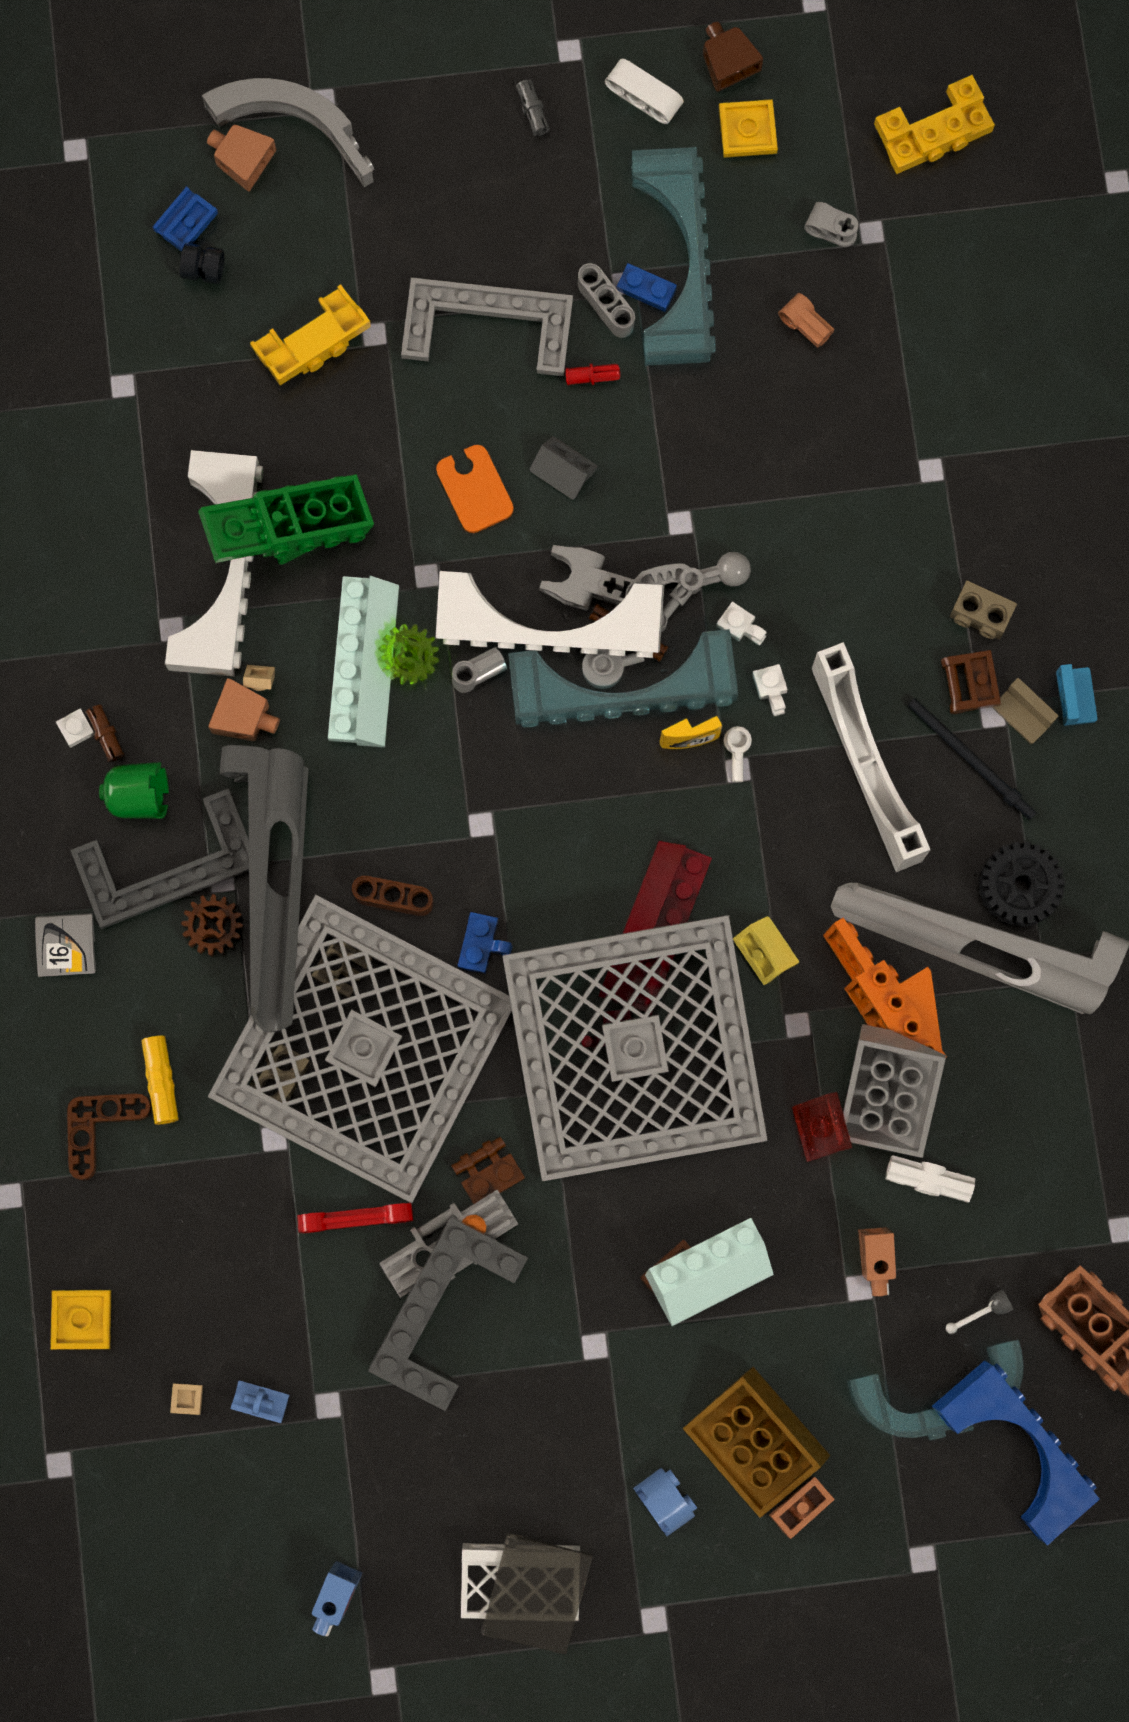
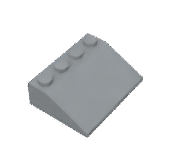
[838,1024,946,1158]

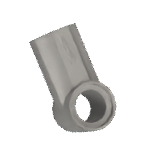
[452,647,507,693]

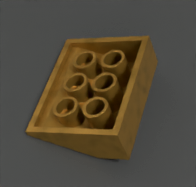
[683,1367,831,1518]

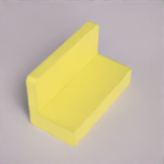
[733,916,799,985]

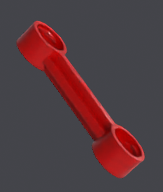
[297,1203,413,1233]

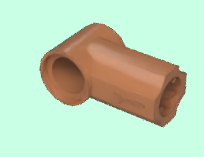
[778,293,834,348]

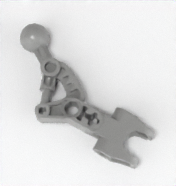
[539,545,751,633]

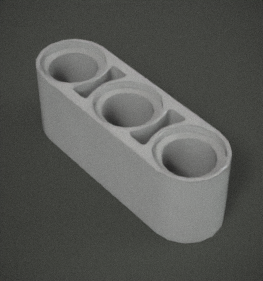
[578,263,635,338]

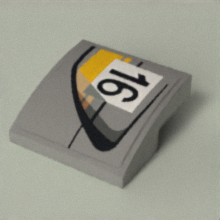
[35,913,96,977]

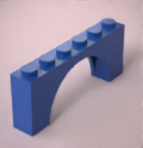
[932,1361,1100,1545]

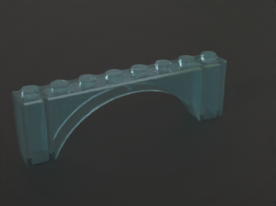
[631,147,716,366]
[508,629,738,727]

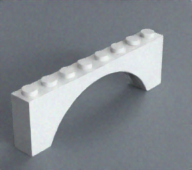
[165,450,263,677]
[436,571,664,658]
[812,642,930,872]

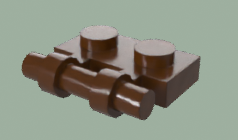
[451,1136,525,1204]

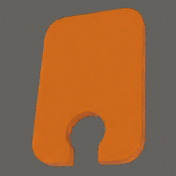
[436,445,513,533]

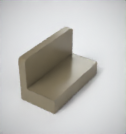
[992,678,1059,744]

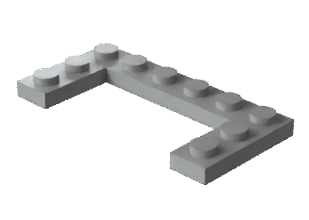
[401,278,573,376]

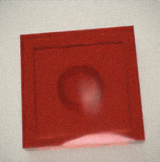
[792,1092,852,1162]

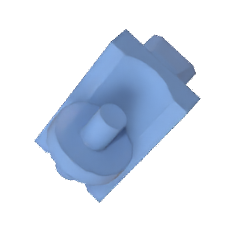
[230,1380,290,1423]

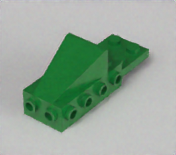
[198,474,374,565]

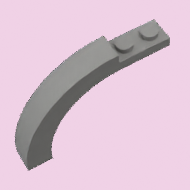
[202,78,374,187]

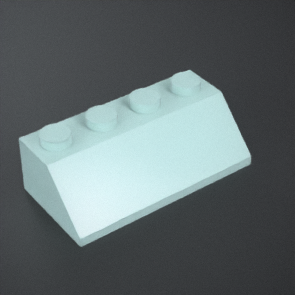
[645,1218,774,1326]

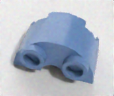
[633,1468,697,1536]

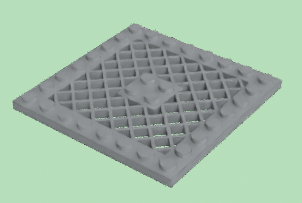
[208,895,512,1203]
[502,915,767,1181]

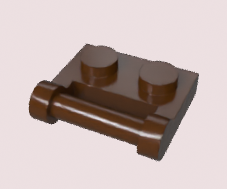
[941,650,1001,714]

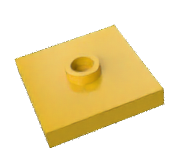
[719,99,778,158]
[51,1290,111,1349]

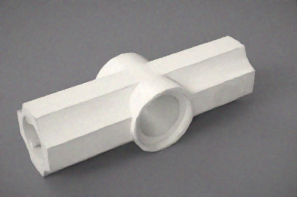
[885,1155,975,1203]

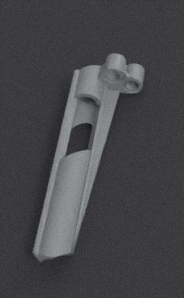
[831,882,1129,1014]

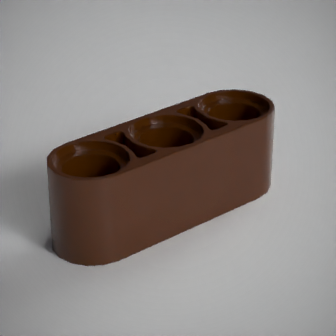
[352,876,433,916]

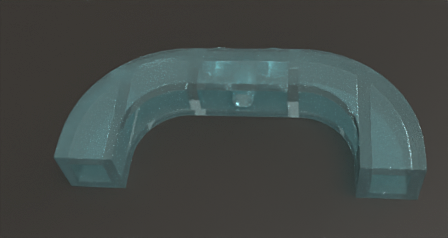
[847,1340,1024,1440]

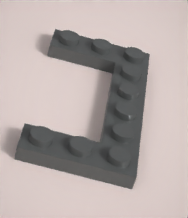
[71,788,249,929]
[368,1216,528,1411]

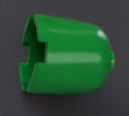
[99,762,169,819]

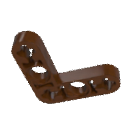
[67,1094,152,1181]

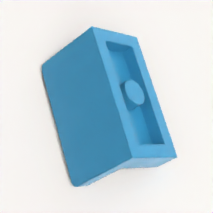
[1056,664,1097,726]

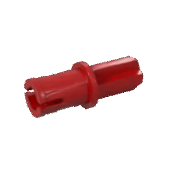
[565,363,620,385]

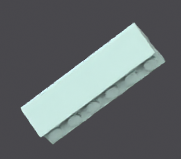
[328,576,399,747]

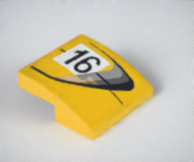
[660,716,722,749]

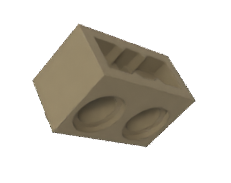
[949,580,1017,640]
[249,1044,311,1103]

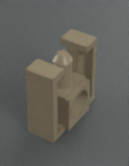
[311,938,372,998]

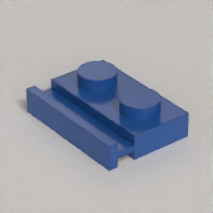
[153,186,218,252]

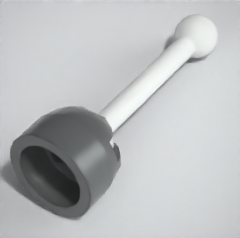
[946,1289,1013,1334]

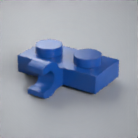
[458,912,513,974]

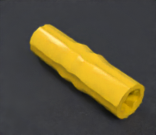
[141,1036,179,1125]

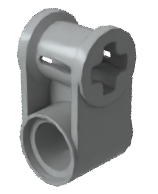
[804,202,858,247]

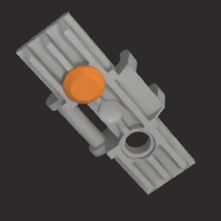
[379,1190,518,1298]

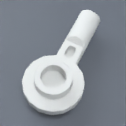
[723,726,752,783]

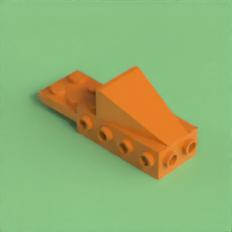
[823,917,947,1057]

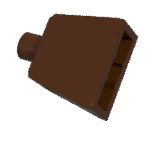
[703,22,763,92]

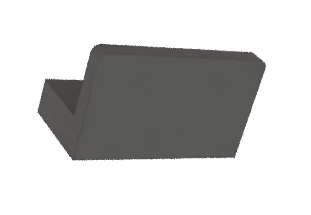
[530,436,598,500]

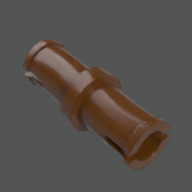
[85,704,125,762]

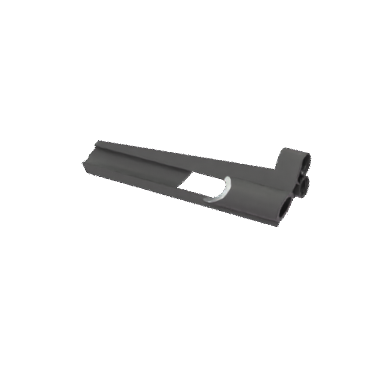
[220,745,308,1033]

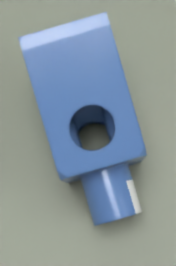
[311,1561,363,1636]

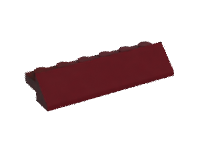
[598,841,712,1016]

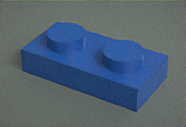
[616,263,677,312]

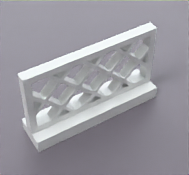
[461,1543,580,1621]

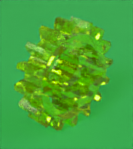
[378,624,439,685]

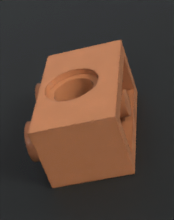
[769,1476,835,1539]

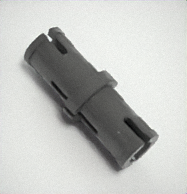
[516,80,550,136]

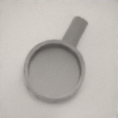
[582,649,644,689]

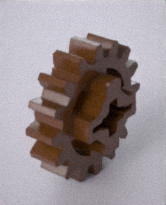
[181,894,244,957]

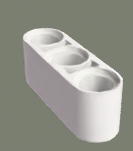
[605,59,684,124]

